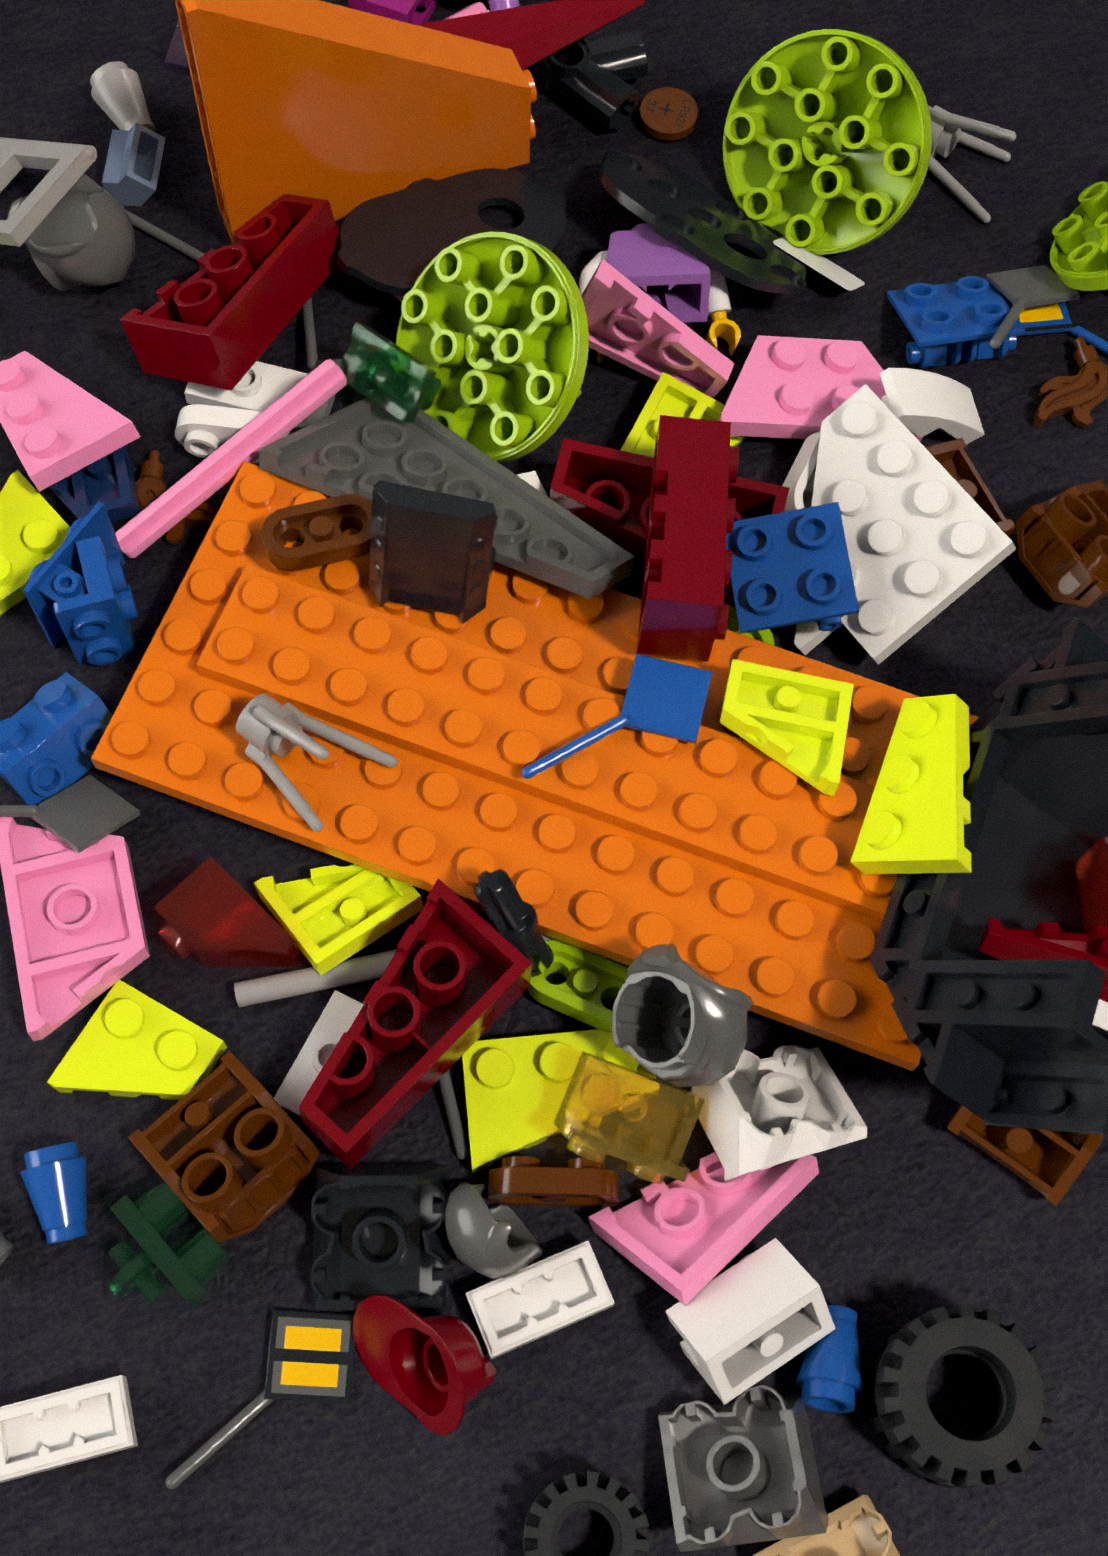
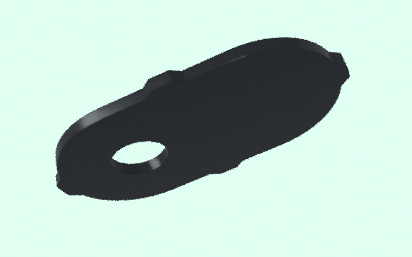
[599,150,807,297]
[337,168,567,296]

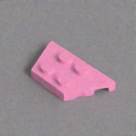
[718,335,923,442]
[0,817,150,1041]

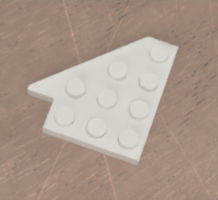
[794,384,1016,665]

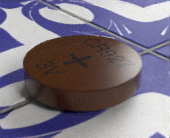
[639,87,698,141]

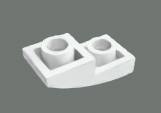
[880,368,985,445]

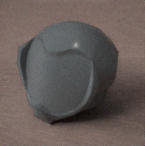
[6,174,135,291]
[611,943,753,1087]

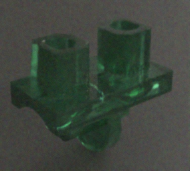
[342,322,441,423]
[108,1182,230,1308]

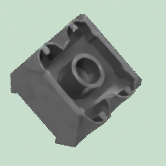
[658,1385,829,1552]

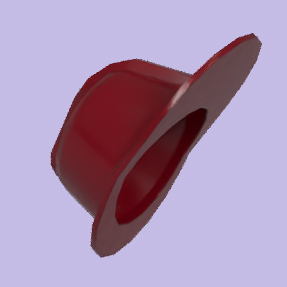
[353,1295,497,1435]

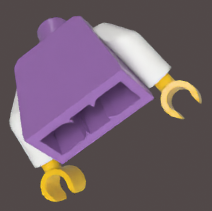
[579,223,741,363]

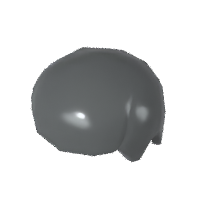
[444,1182,543,1279]

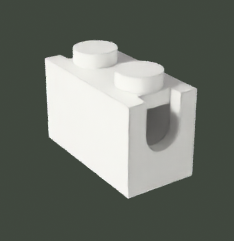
[665,1238,836,1405]

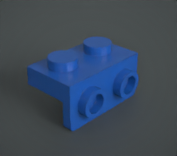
[53,536,139,665]
[0,672,113,805]

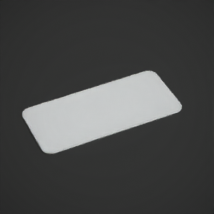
[773,236,865,291]

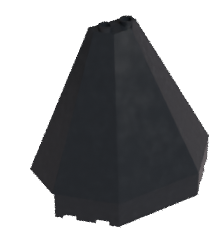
[870,617,1108,1134]

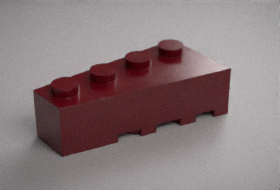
[636,415,740,661]
[298,878,533,1170]

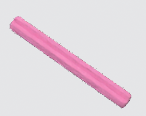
[115,359,348,559]

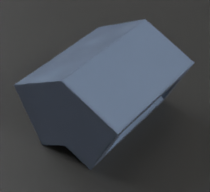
[102,123,166,207]

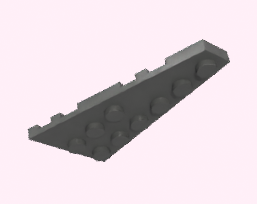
[259,387,634,599]

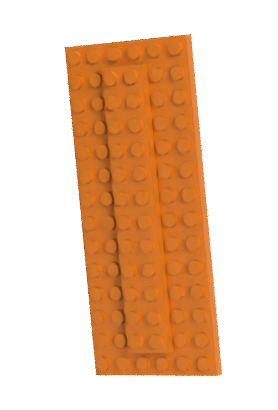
[91,461,979,1071]

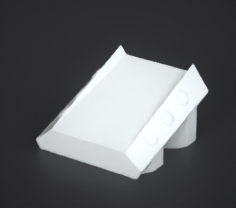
[692,1045,867,1181]

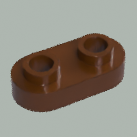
[261,494,372,571]
[488,1156,619,1207]

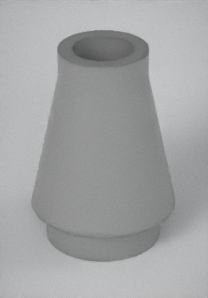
[90,61,155,132]

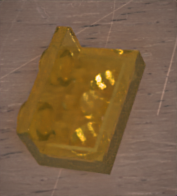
[553,1051,705,1184]

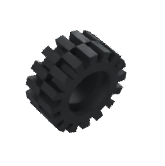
[523,1471,651,1556]

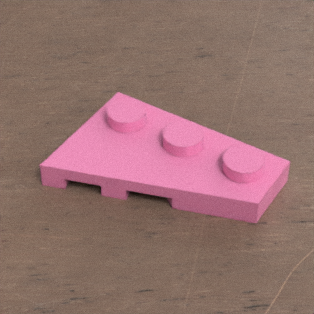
[581,259,734,399]
[0,351,141,492]
[588,1152,819,1306]

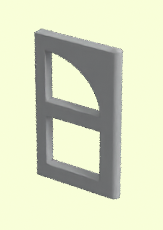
[0,137,97,247]

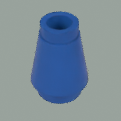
[20,1142,88,1245]
[795,1305,863,1414]

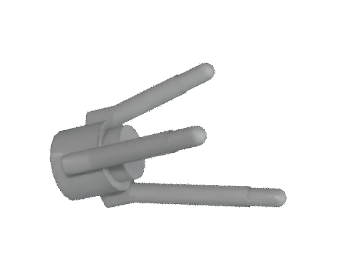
[928,105,1017,223]
[236,693,398,832]

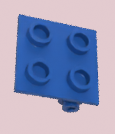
[886,276,1025,368]
[23,501,126,647]
[726,502,859,634]

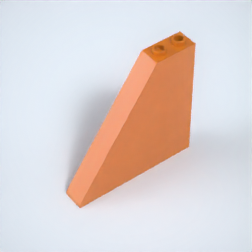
[175,0,537,244]

